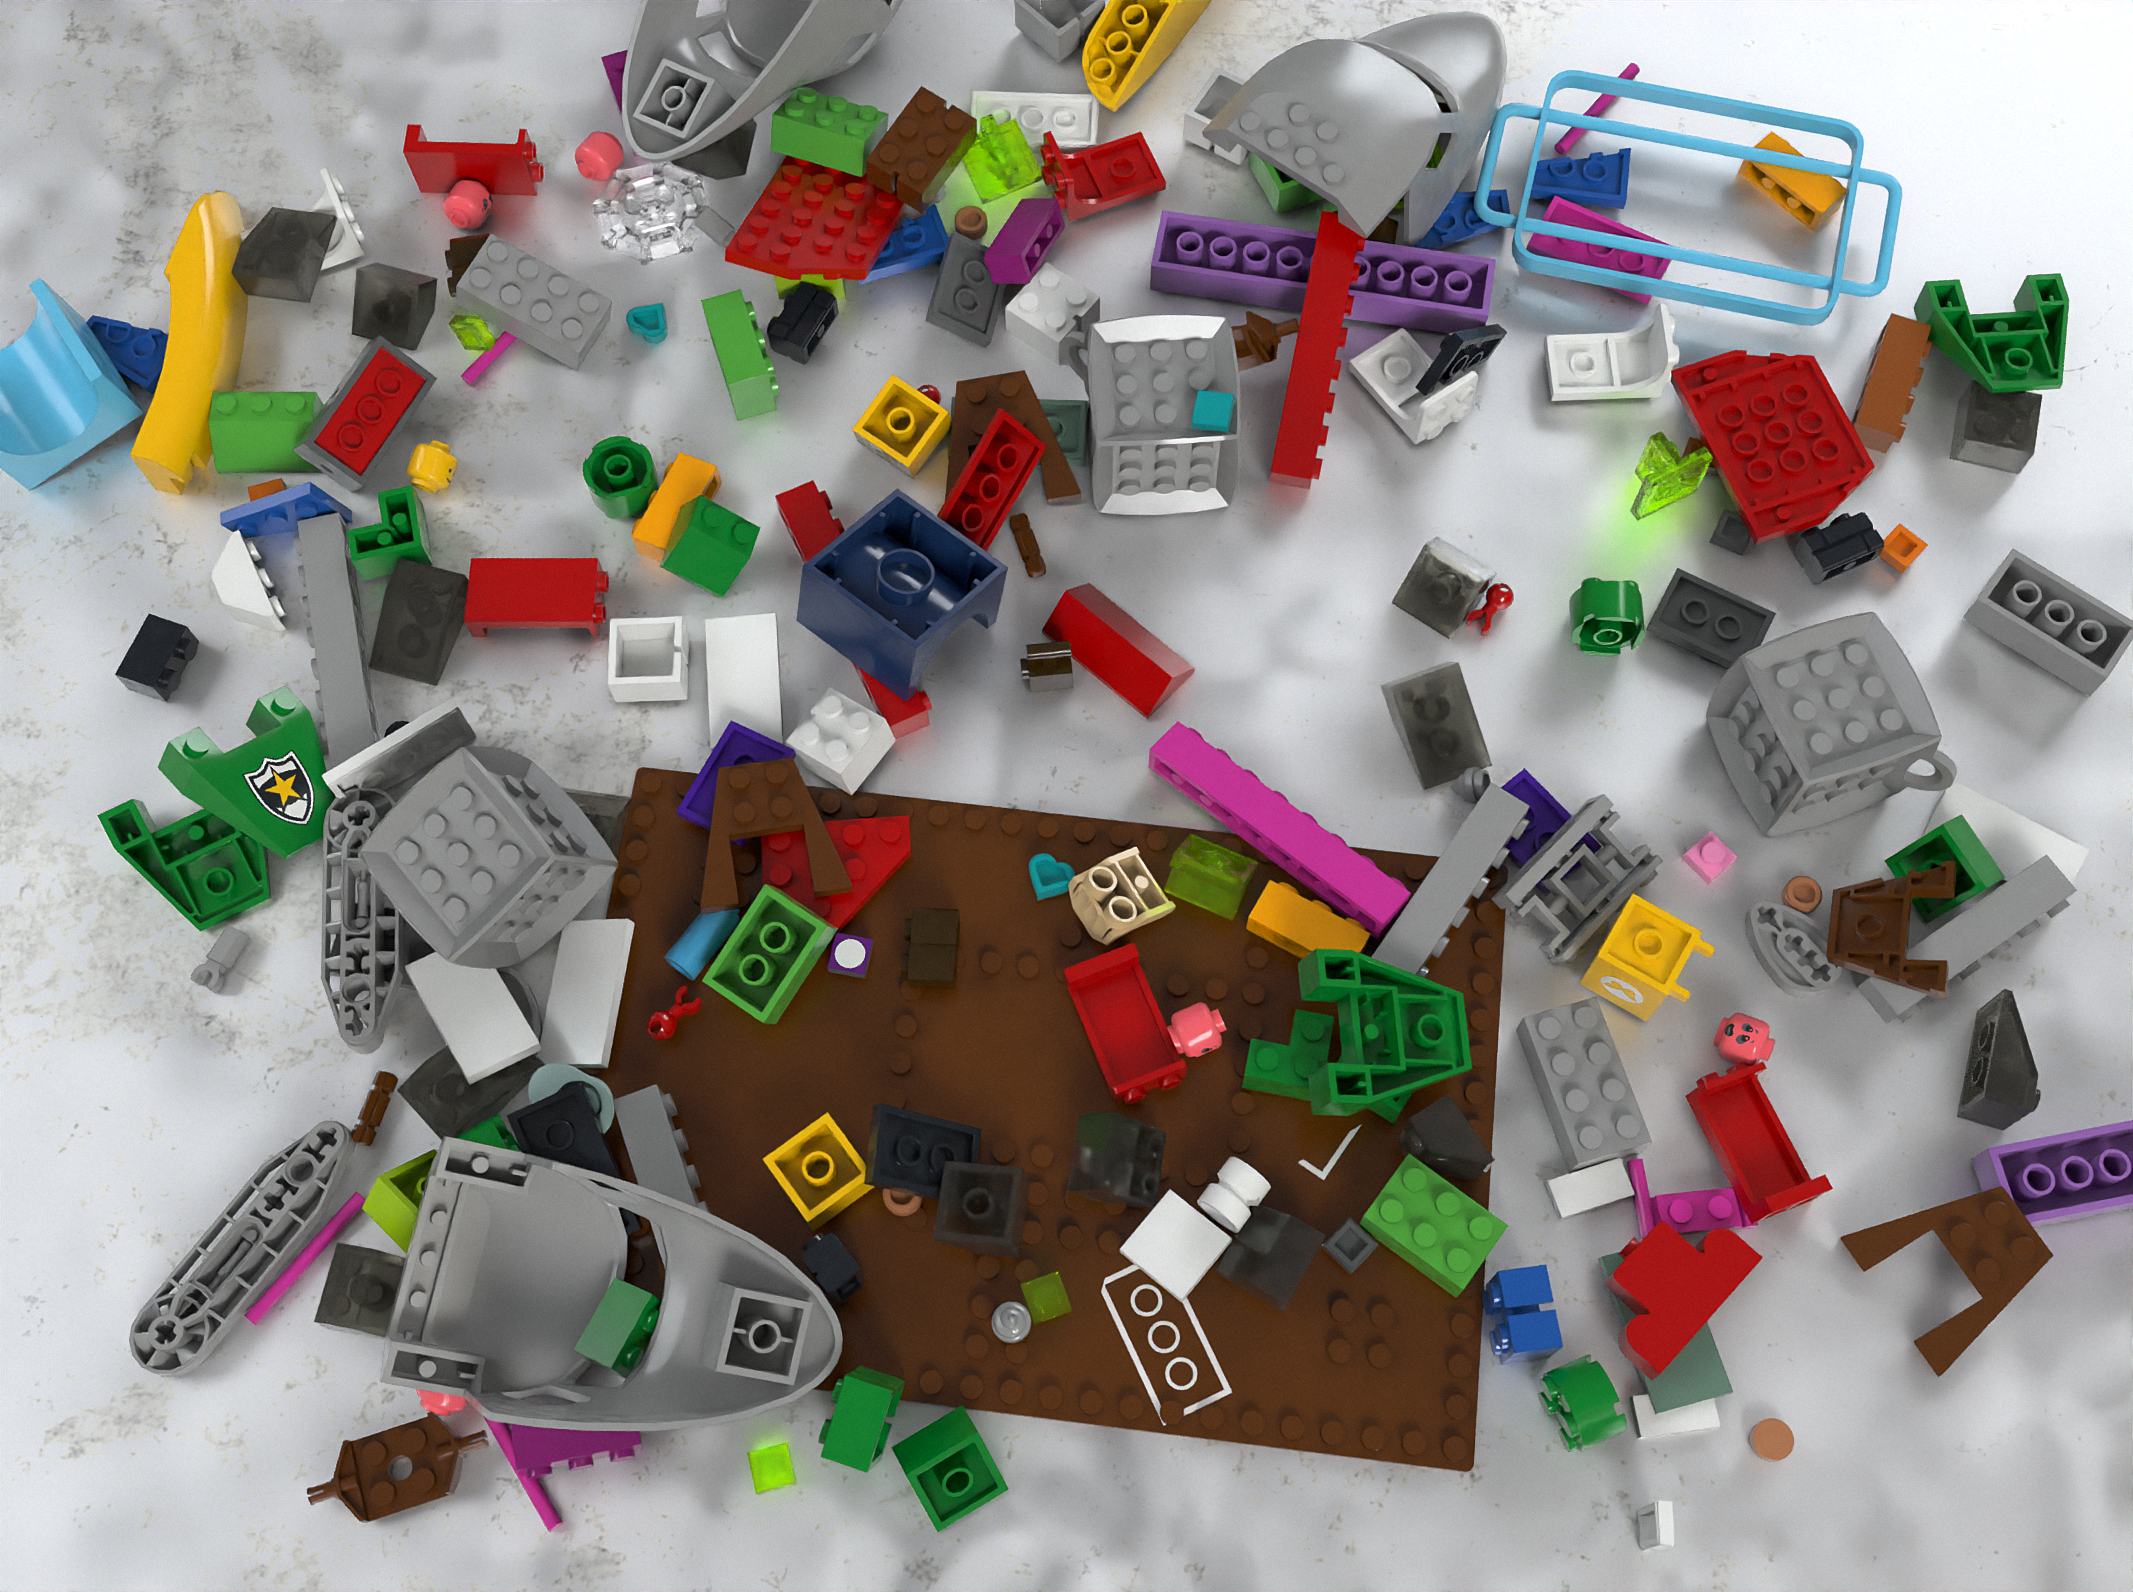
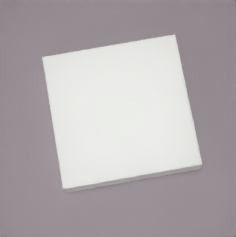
[1120,1189,1232,1302]

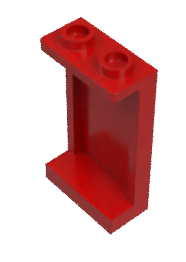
[403,124,544,196]
[464,558,609,637]
[1063,942,1187,1104]
[1685,1061,1833,1224]

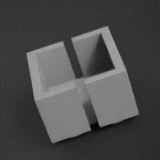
[1014,0,1105,63]

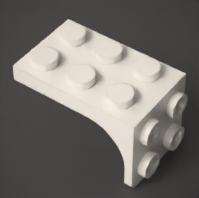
[240,167,365,291]
[1544,303,1679,401]
[1348,327,1479,445]

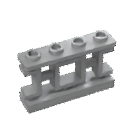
[1491,794,1663,964]

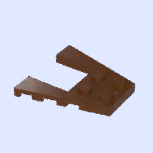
[945,370,1082,504]
[700,757,852,914]
[1840,1186,2053,1377]

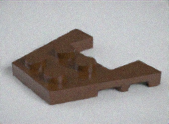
[1826,861,1956,999]

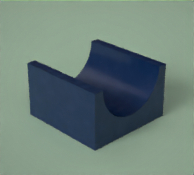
[796,488,1008,702]

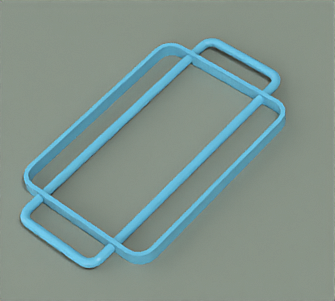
[1474,70,1902,326]

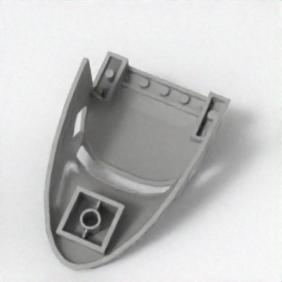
[622,0,903,163]
[1202,11,1507,247]
[380,1136,843,1431]

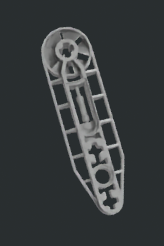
[321,786,403,1054]
[129,1121,356,1377]

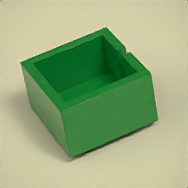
[818,1366,906,1473]

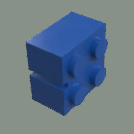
[1481,1265,1563,1365]

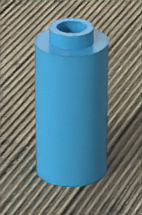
[664,909,741,980]

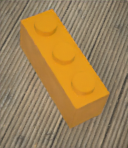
[1738,131,1847,232]
[631,452,722,562]
[1246,880,1371,959]

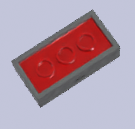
[292,335,437,492]

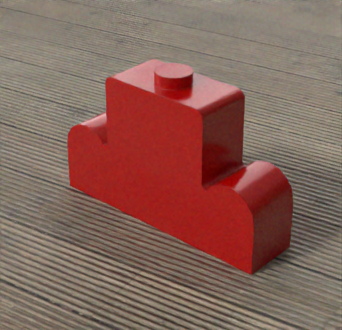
[1605,1221,1763,1381]

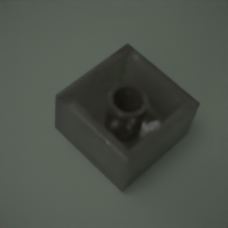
[1949,380,2042,474]

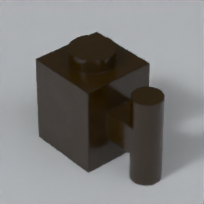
[1020,641,1073,692]

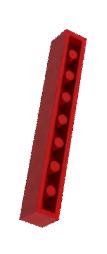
[1269,211,1366,489]
[775,480,932,739]

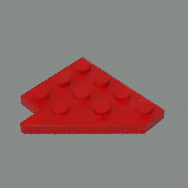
[761,815,912,943]

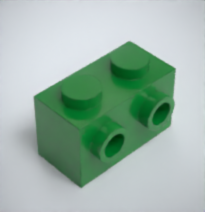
[574,1277,661,1379]

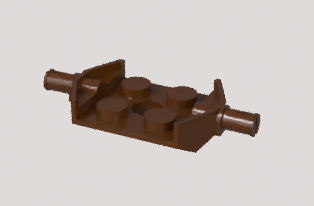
[1231,311,1300,372]
[307,1412,489,1523]

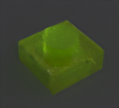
[448,315,496,351]
[1021,1271,1072,1325]
[747,1442,797,1495]

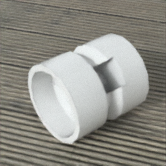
[1197,1157,1271,1233]

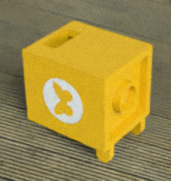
[1579,893,1715,1022]

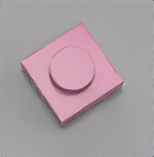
[1682,831,1738,885]

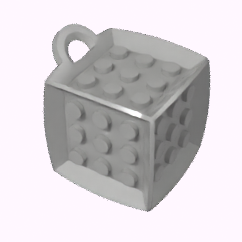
[1061,314,1241,515]
[1706,612,1957,837]
[358,746,618,969]

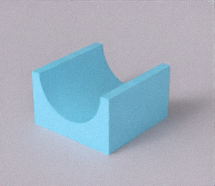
[0,278,145,491]

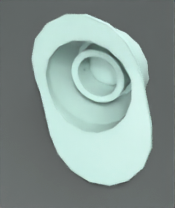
[528,1062,615,1134]

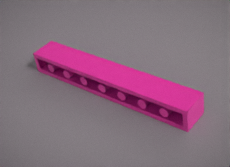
[1148,721,1411,941]

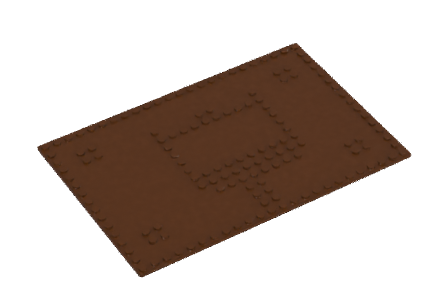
[577,767,1508,1472]

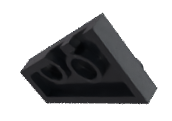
[1415,324,1507,396]

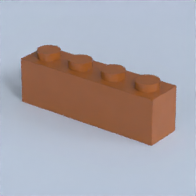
[1851,313,1932,454]

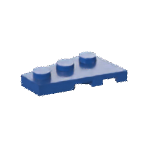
[1527,148,1631,209]
[1415,189,1510,251]
[857,204,949,285]
[86,315,169,395]
[220,481,353,538]

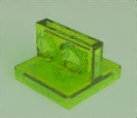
[962,114,1042,205]
[1630,431,1713,521]
[1164,834,1259,920]

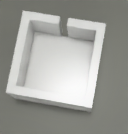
[1183,67,1249,165]
[1005,262,1100,365]
[607,616,689,702]
[785,687,896,795]

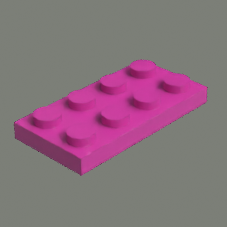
[1526,196,1672,305]

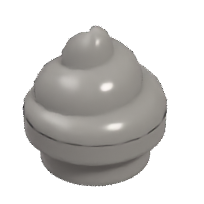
[1451,767,1491,804]
[991,1301,1032,1343]

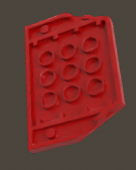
[725,155,906,280]
[1670,350,1875,545]

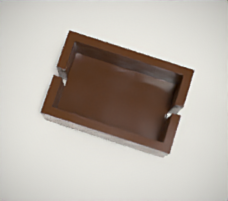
[866,86,977,214]

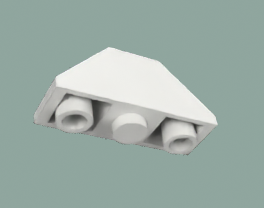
[211,530,286,633]

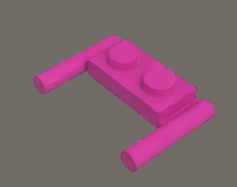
[1627,1159,1758,1239]

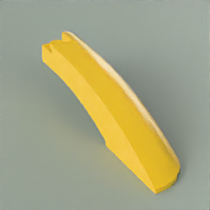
[1082,0,1212,112]
[130,190,248,495]

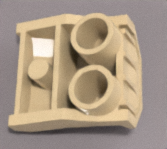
[1068,847,1176,946]

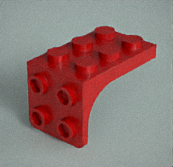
[1040,131,1166,222]

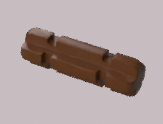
[1009,513,1046,578]
[351,1071,398,1146]

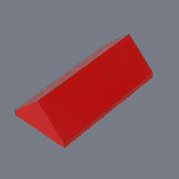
[937,408,1047,552]
[1042,583,1195,720]

